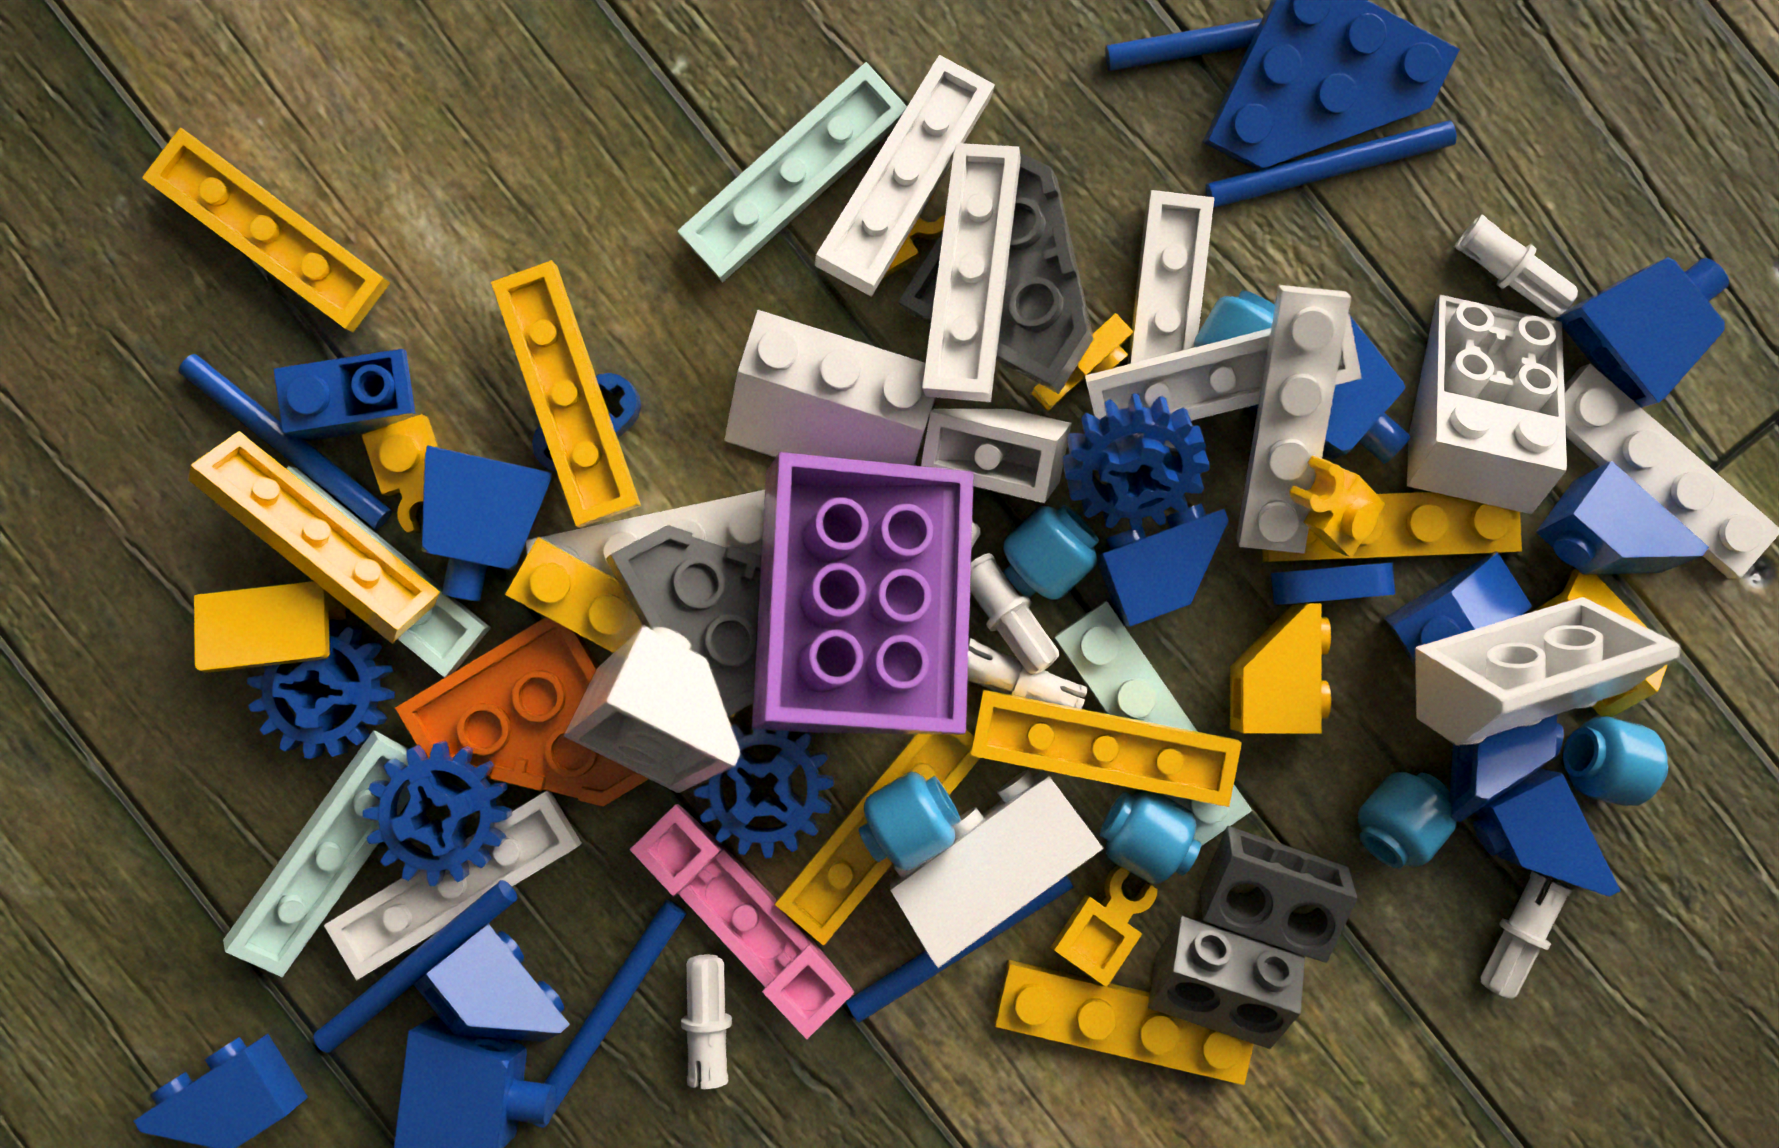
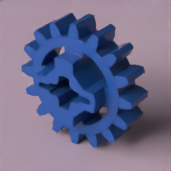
[1063,394,1209,531]
[247,619,395,759]
[694,723,834,858]
[363,741,512,886]

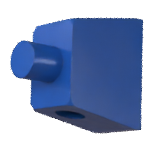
[1555,257,1729,408]
[1248,313,1411,464]
[422,445,552,601]
[394,1016,556,1148]

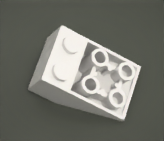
[1407,294,1567,514]

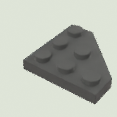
[898,143,1094,394]
[606,525,762,718]

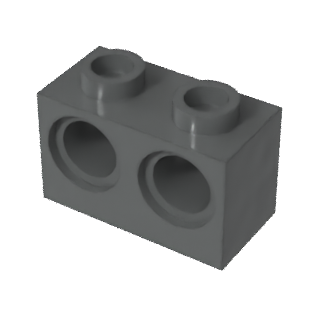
[1199,826,1358,963]
[1148,916,1305,1049]

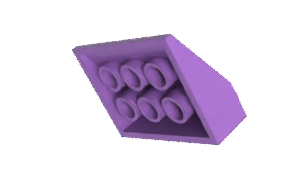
[752,452,973,735]

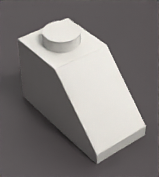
[921,409,1072,503]

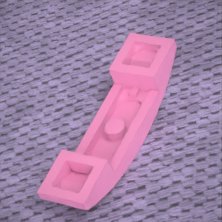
[629,804,854,1039]

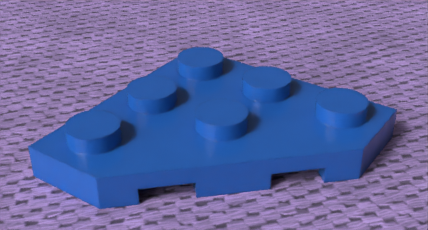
[1202,0,1460,170]

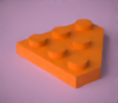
[395,617,648,807]

